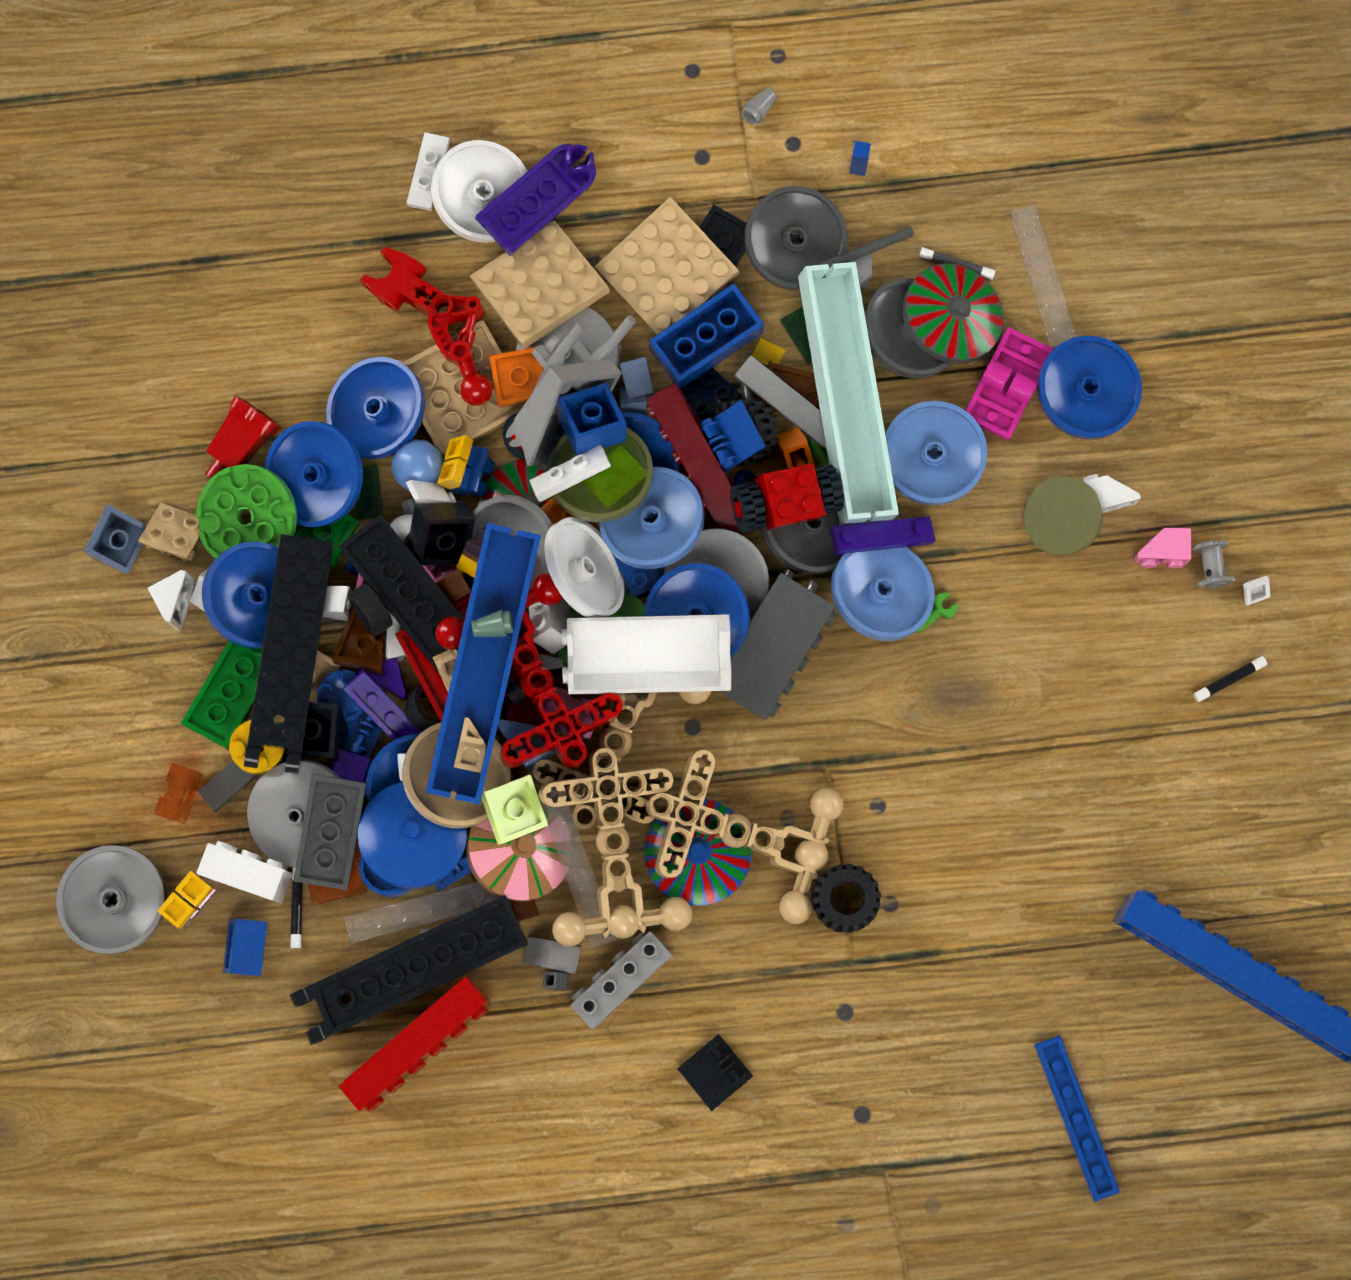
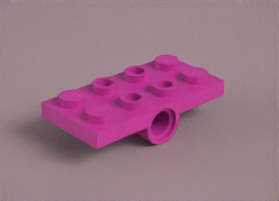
[966,327,1054,442]

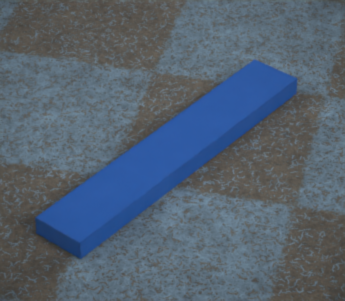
[1034,1035,1120,1202]

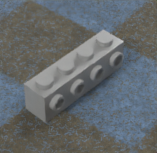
[570,931,672,1030]

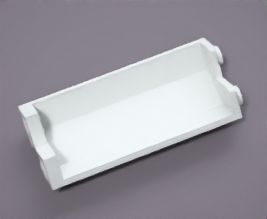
[562,615,731,694]

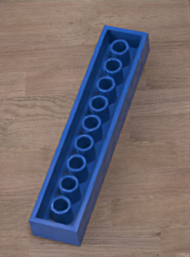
[1112,889,1351,1064]

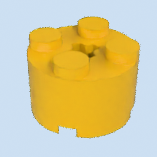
[229,720,285,775]

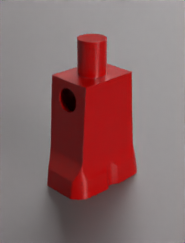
[205,395,282,478]

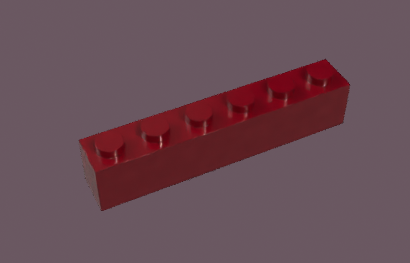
[646,382,739,531]

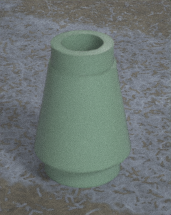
[471,609,514,637]

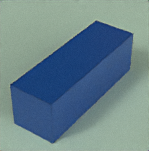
[849,141,871,176]

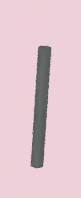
[820,227,914,269]

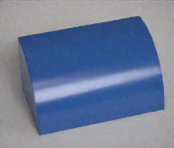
[223,919,267,976]

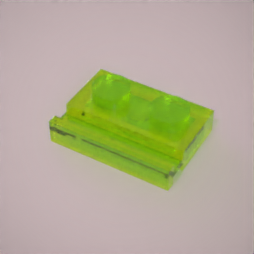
[582,446,647,508]

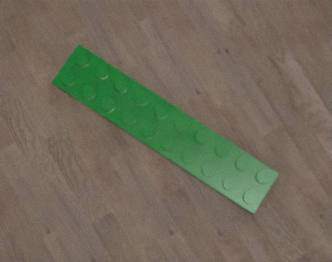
[180,514,360,750]

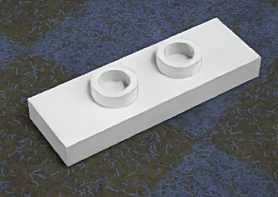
[406,132,450,212]
[530,445,611,502]

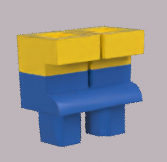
[437,435,495,497]

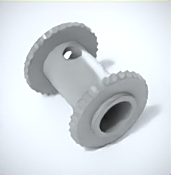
[1192,540,1235,589]

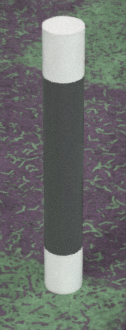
[919,247,996,280]

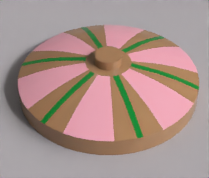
[466,799,572,902]

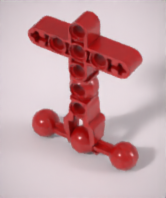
[435,572,623,769]

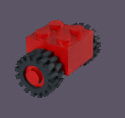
[730,463,844,533]

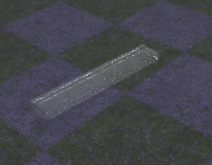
[344,882,499,944]

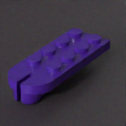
[475,144,596,256]

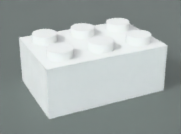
[196,841,292,904]

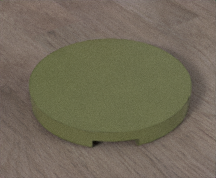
[1024,476,1103,555]

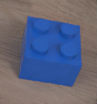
[557,383,626,456]

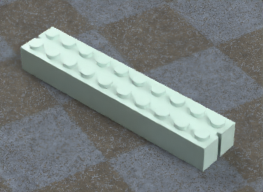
[798,262,899,526]

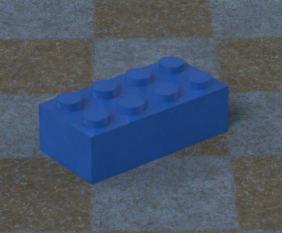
[649,284,764,389]

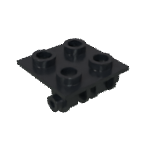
[681,368,742,426]
[677,1034,753,1111]

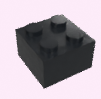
[407,502,476,565]

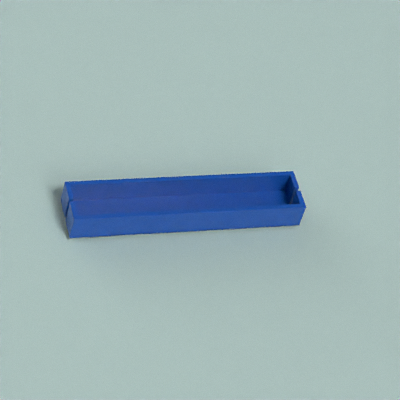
[426,523,541,805]

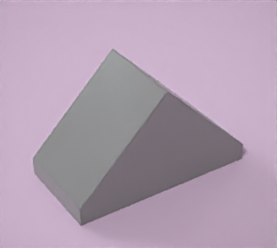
[523,937,581,975]

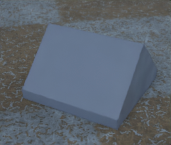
[84,504,147,574]

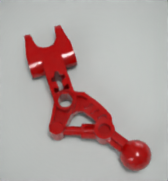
[359,247,493,406]

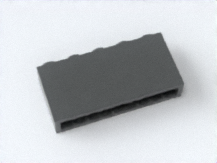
[719,573,838,720]

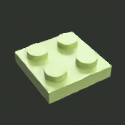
[481,775,548,845]

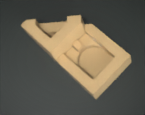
[454,717,487,773]

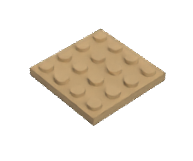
[595,197,740,335]
[470,220,610,349]
[402,320,525,458]

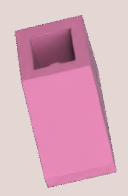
[1133,528,1191,569]

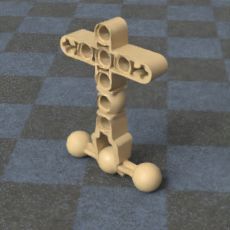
[533,691,711,829]
[539,748,693,947]
[646,750,844,925]

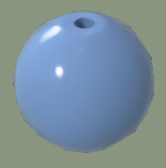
[391,439,445,492]

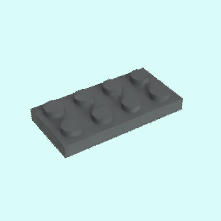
[293,773,367,890]

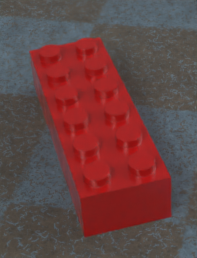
[338,976,491,1112]

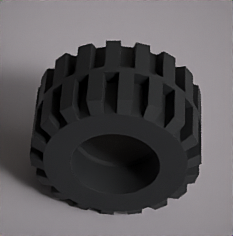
[711,399,780,467]
[812,864,881,933]

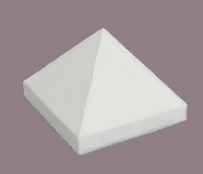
[1243,576,1271,606]

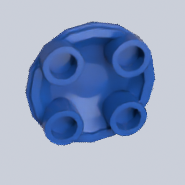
[317,669,365,722]

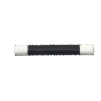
[1193,656,1267,703]
[290,867,303,948]

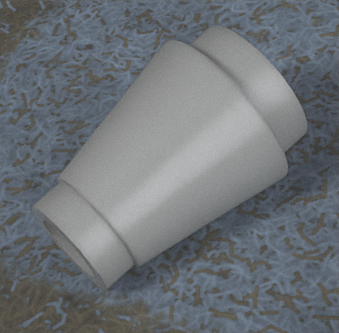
[741,88,777,125]

